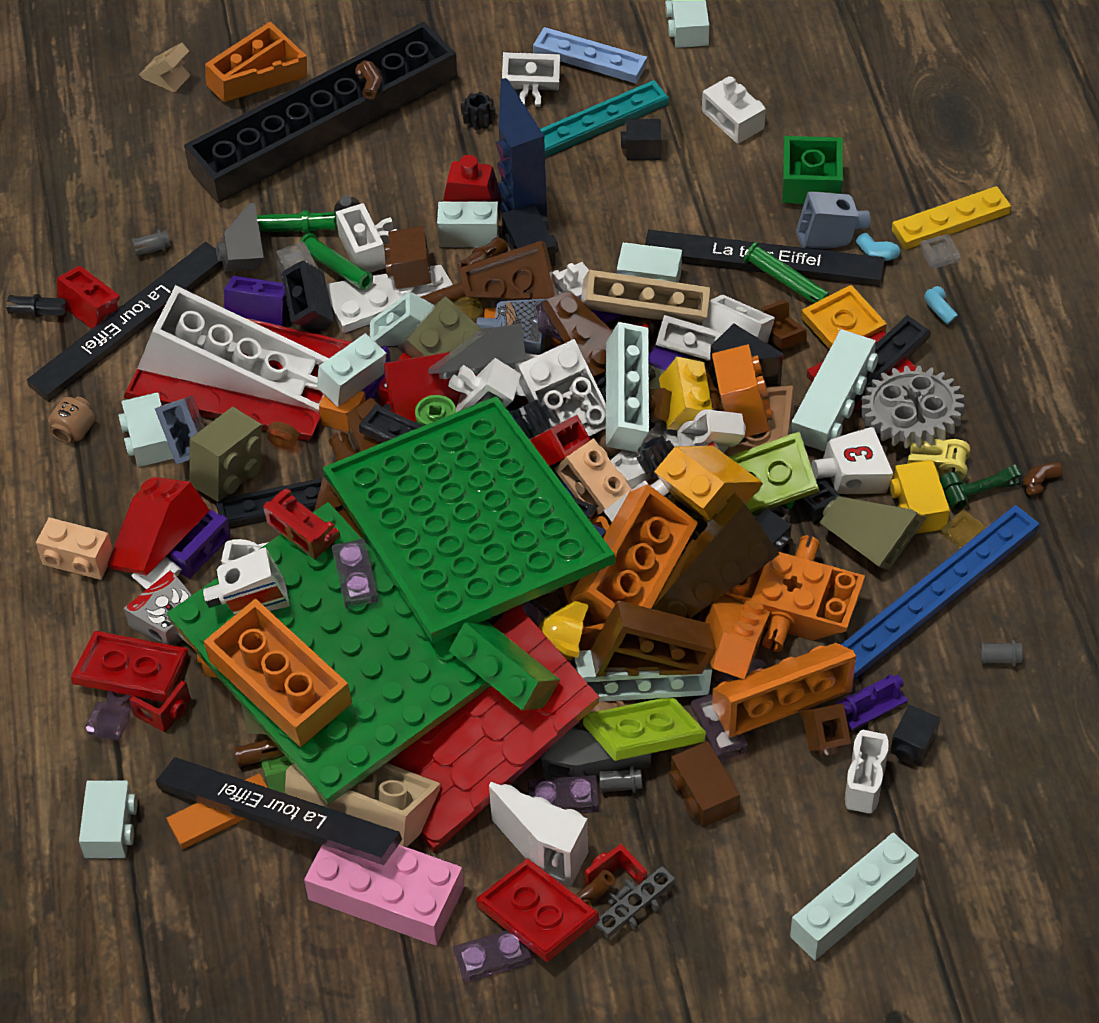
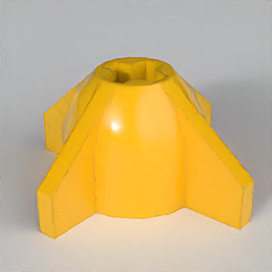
[538,601,588,661]

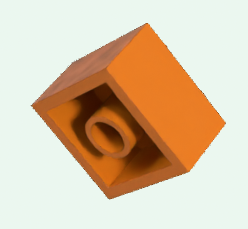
[712,344,773,437]

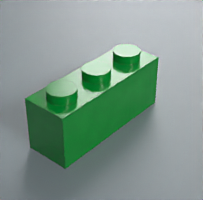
[449,621,560,710]

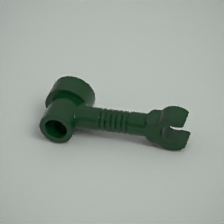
[939,465,1023,511]

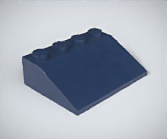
[496,78,547,218]

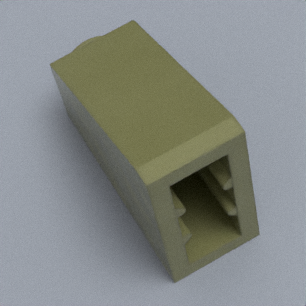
[820,496,926,571]

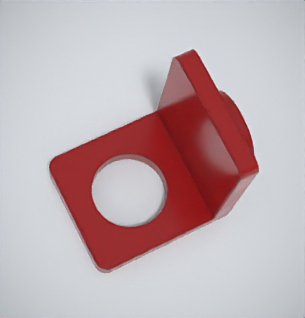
[129,681,191,732]
[585,844,647,886]

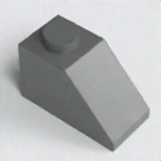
[216,203,264,271]

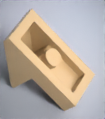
[139,42,190,92]

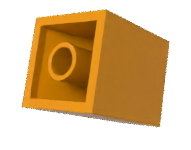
[654,446,763,523]

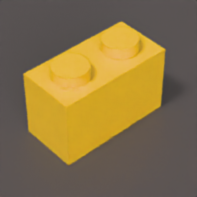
[659,357,712,431]
[890,459,950,534]

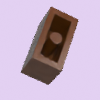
[384,226,432,289]
[668,741,740,828]

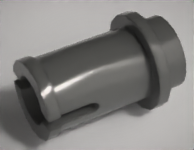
[132,229,171,257]
[981,640,1023,667]
[600,766,643,793]

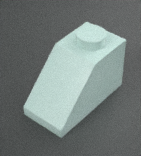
[370,291,434,347]

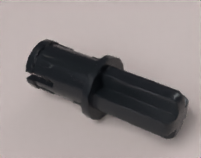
[6,294,68,318]

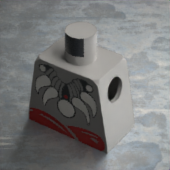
[124,570,191,646]

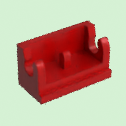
[57,265,120,329]
[263,488,340,560]

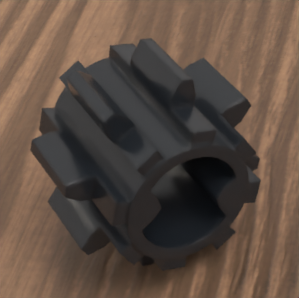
[461,92,496,130]
[512,399,553,439]
[637,436,674,478]

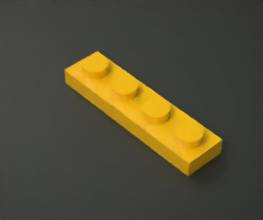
[892,186,1011,250]

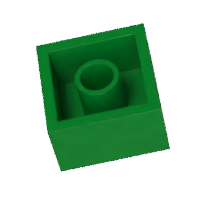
[782,136,843,204]

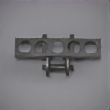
[594,866,675,939]

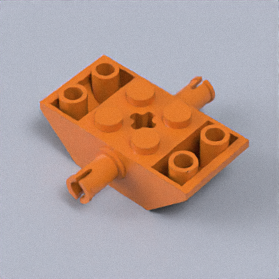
[724,535,865,652]

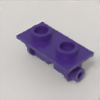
[835,674,908,731]

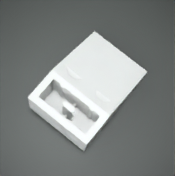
[515,339,606,436]
[489,782,588,886]

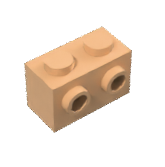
[554,438,632,517]
[36,517,113,580]

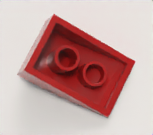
[107,477,210,576]

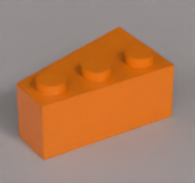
[205,21,307,102]
[698,595,771,679]

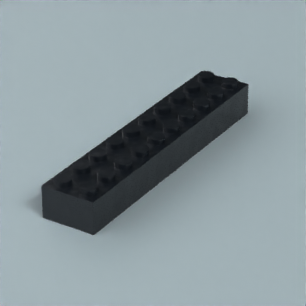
[184,22,458,203]

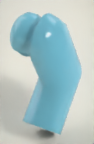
[856,233,900,261]
[924,286,958,325]

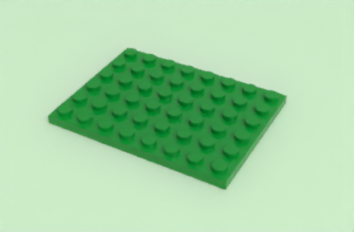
[322,396,616,643]
[166,502,491,805]

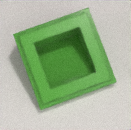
[261,756,292,793]

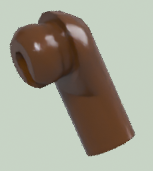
[355,61,383,99]
[1023,461,1062,495]
[576,870,616,909]

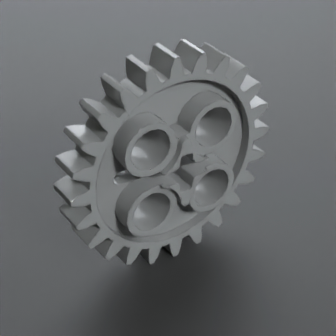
[862,366,964,448]

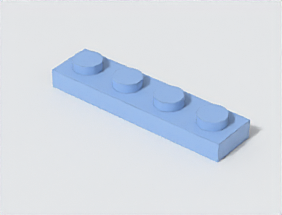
[533,27,647,83]

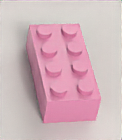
[304,845,464,946]

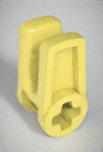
[907,439,971,480]

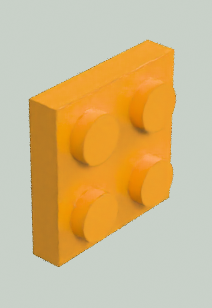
[801,285,887,350]

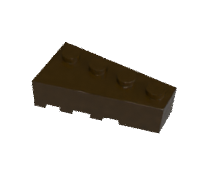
[653,492,780,619]

